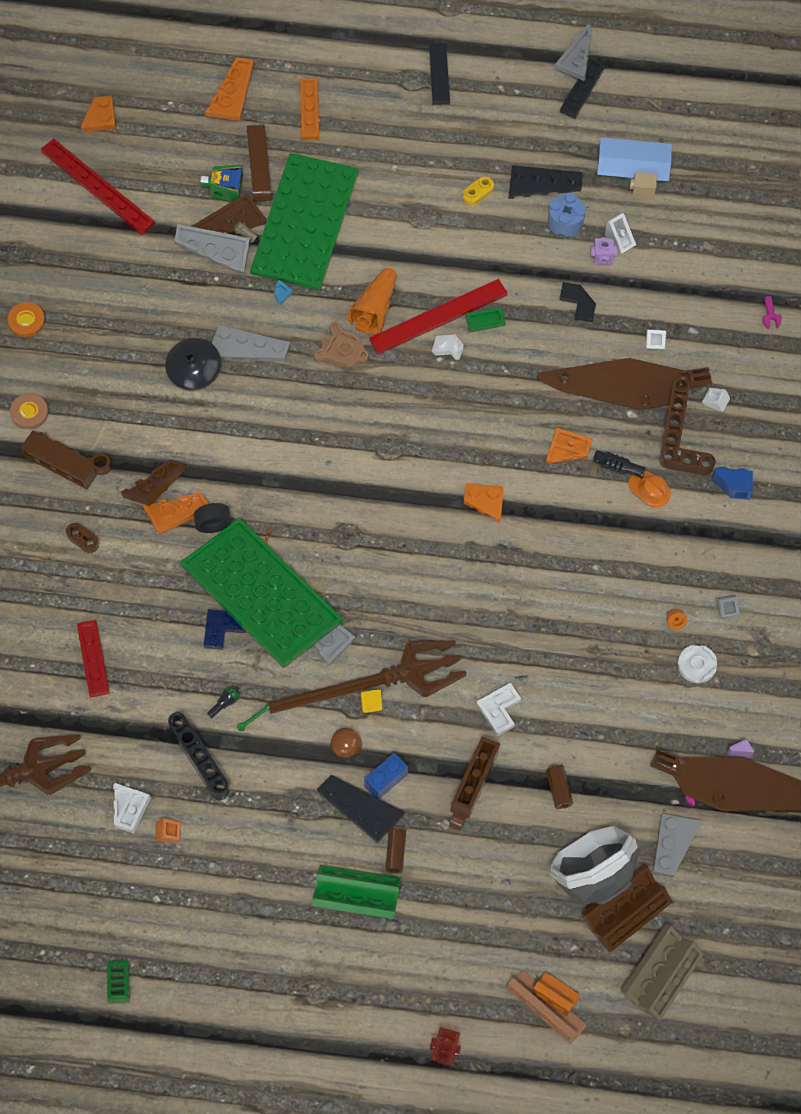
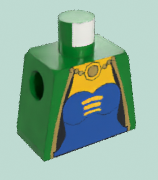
[201,165,243,202]

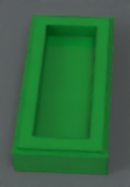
[465,307,506,333]

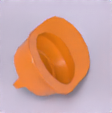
[628,471,671,508]

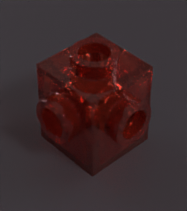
[429,1027,461,1065]

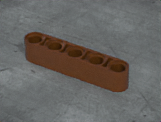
[247,124,272,202]

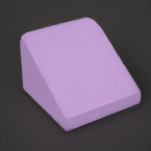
[727,739,754,759]

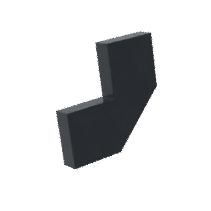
[559,282,596,323]

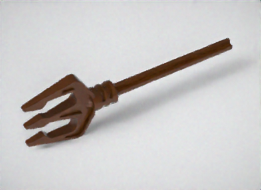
[268,640,467,714]
[0,734,91,795]

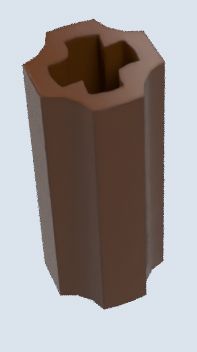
[546,765,574,809]
[385,828,406,874]

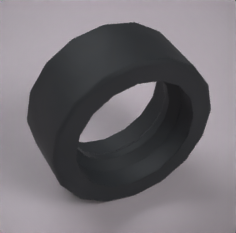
[193,503,232,533]

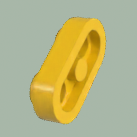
[463,177,494,206]

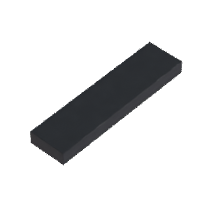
[429,43,450,105]
[560,58,606,119]

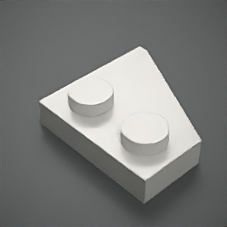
[113,783,151,834]

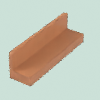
[507,971,586,1045]

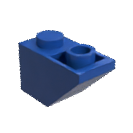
[712,467,753,500]

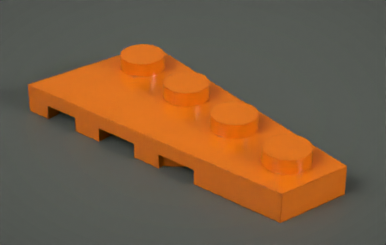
[205,57,254,121]

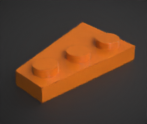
[142,493,208,535]

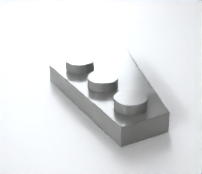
[653,814,702,878]

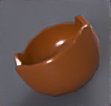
[330,728,363,758]

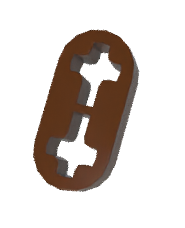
[66,523,99,553]

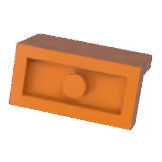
[532,973,580,1016]

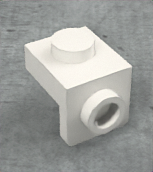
[432,335,464,360]

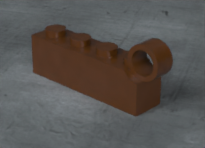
[20,430,111,490]
[449,737,500,831]

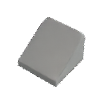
[715,595,740,619]

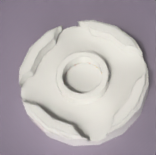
[677,645,717,684]

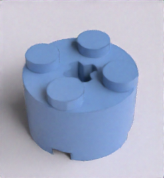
[548,193,586,237]

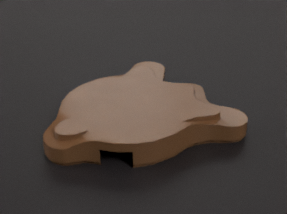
[314,321,369,367]

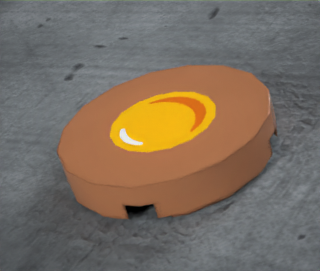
[10,394,48,429]

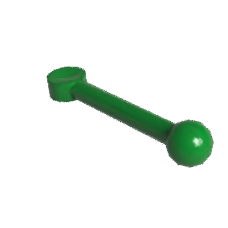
[237,703,269,731]

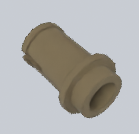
[233,221,257,243]

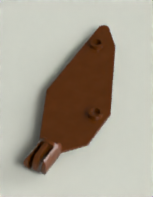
[537,358,713,410]
[651,748,801,811]

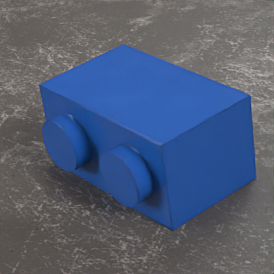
[364,753,408,799]

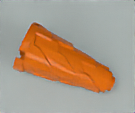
[347,268,397,334]

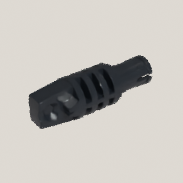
[593,450,646,478]

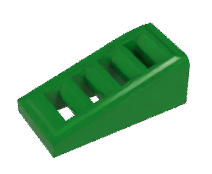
[107,960,130,1004]

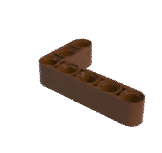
[659,376,716,475]

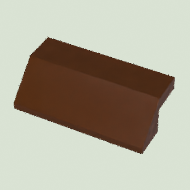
[581,864,673,953]

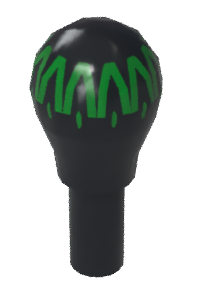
[207,686,240,719]

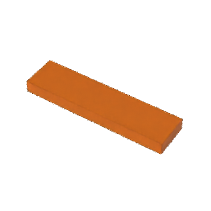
[300,78,319,140]

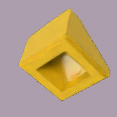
[361,689,382,713]

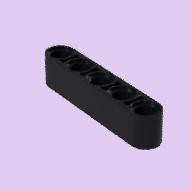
[168,712,229,800]

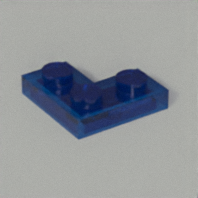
[203,609,245,650]

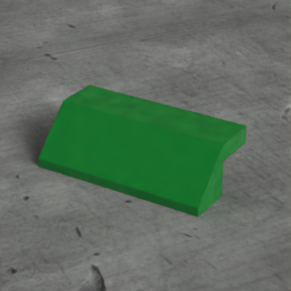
[312,865,401,919]

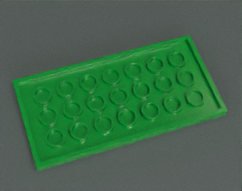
[250,153,359,291]
[180,518,343,669]

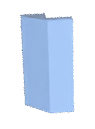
[597,137,672,181]

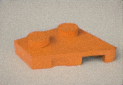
[81,95,116,132]
[546,428,593,464]
[464,483,504,523]

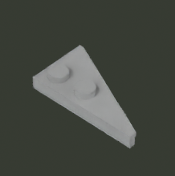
[555,24,592,81]

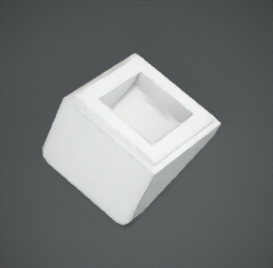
[646,330,666,349]
[702,388,730,412]

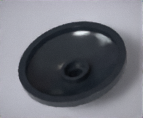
[165,338,221,391]

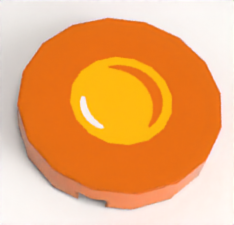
[7,302,45,337]

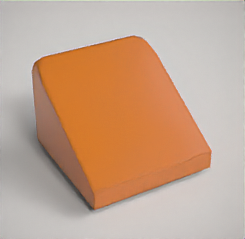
[155,818,181,842]

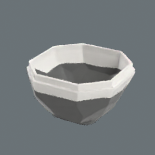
[550,826,639,904]

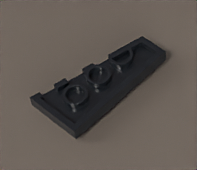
[508,165,583,199]
[317,775,405,844]

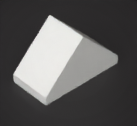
[605,213,636,254]

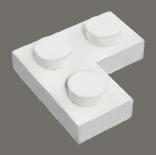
[476,683,521,737]

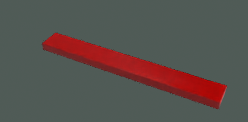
[41,138,155,235]
[369,279,508,355]

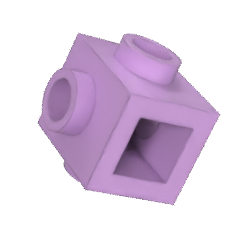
[590,237,617,266]

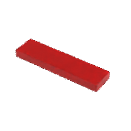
[76,620,110,698]

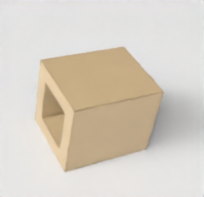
[630,172,657,199]

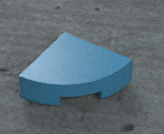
[274,280,293,305]

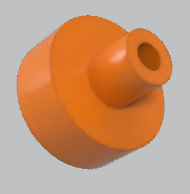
[666,609,687,630]

